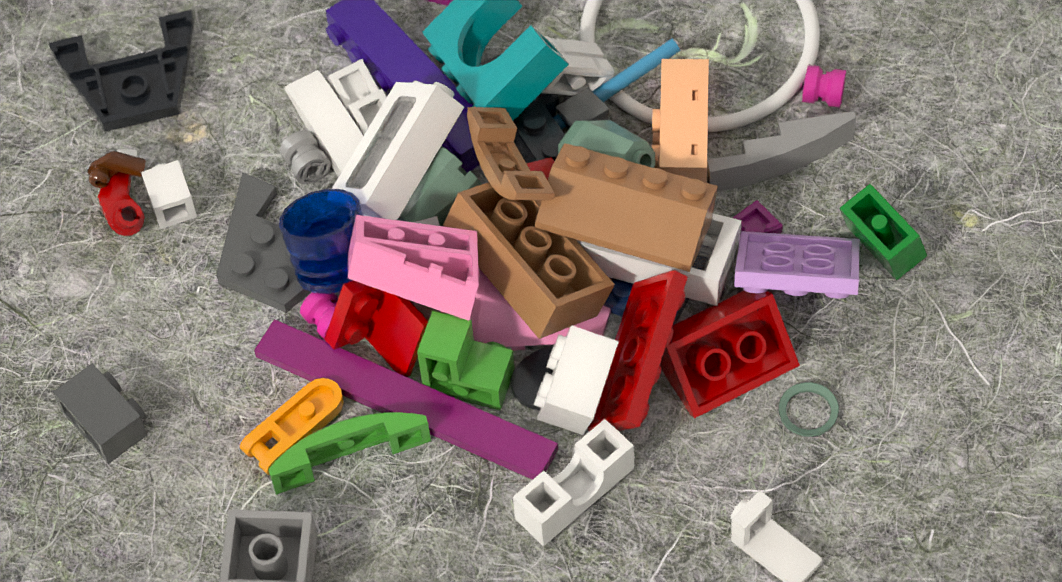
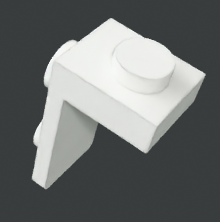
[731,490,822,582]

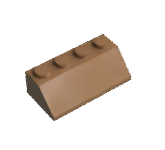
[535,143,718,272]

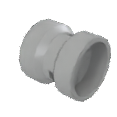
[280,130,331,184]

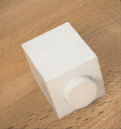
[141,160,197,229]

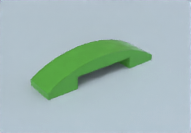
[268,412,431,495]

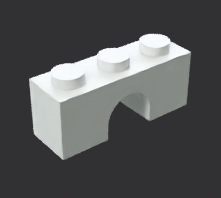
[513,419,634,546]

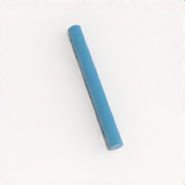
[553,39,680,130]

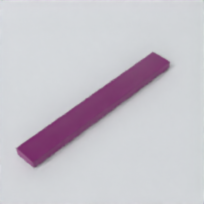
[254,319,558,480]

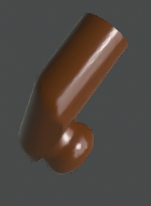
[87,151,146,188]

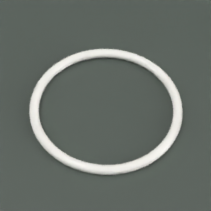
[580,0,820,132]

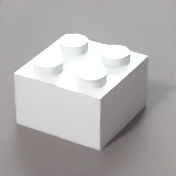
[534,325,618,435]

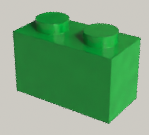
[839,184,927,281]

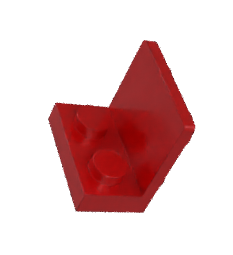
[325,280,428,377]

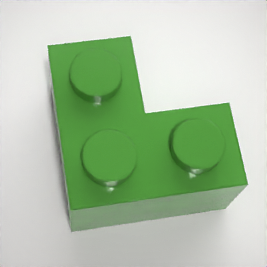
[417,311,515,411]

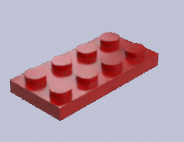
[587,270,688,431]

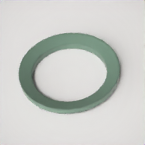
[779,382,839,437]

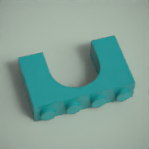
[422,0,569,121]

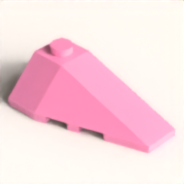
[441,267,611,351]

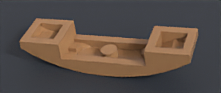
[467,107,555,200]

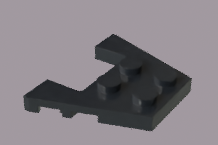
[49,10,194,132]

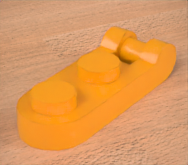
[240,378,344,475]

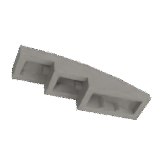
[707,111,856,192]

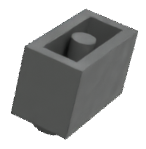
[53,363,147,464]

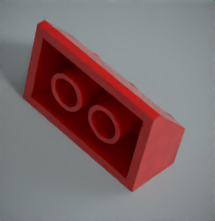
[660,290,800,418]

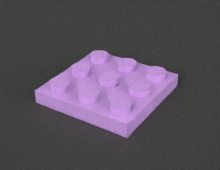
[734,231,860,299]

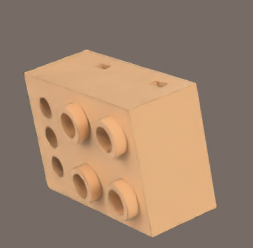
[652,59,709,183]

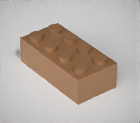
[443,182,615,339]

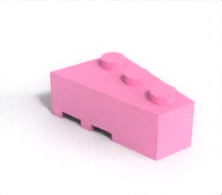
[348,215,479,321]

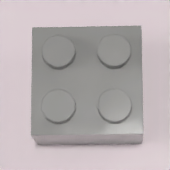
[219,509,318,582]

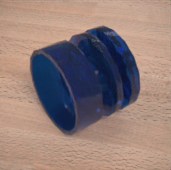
[279,189,364,294]

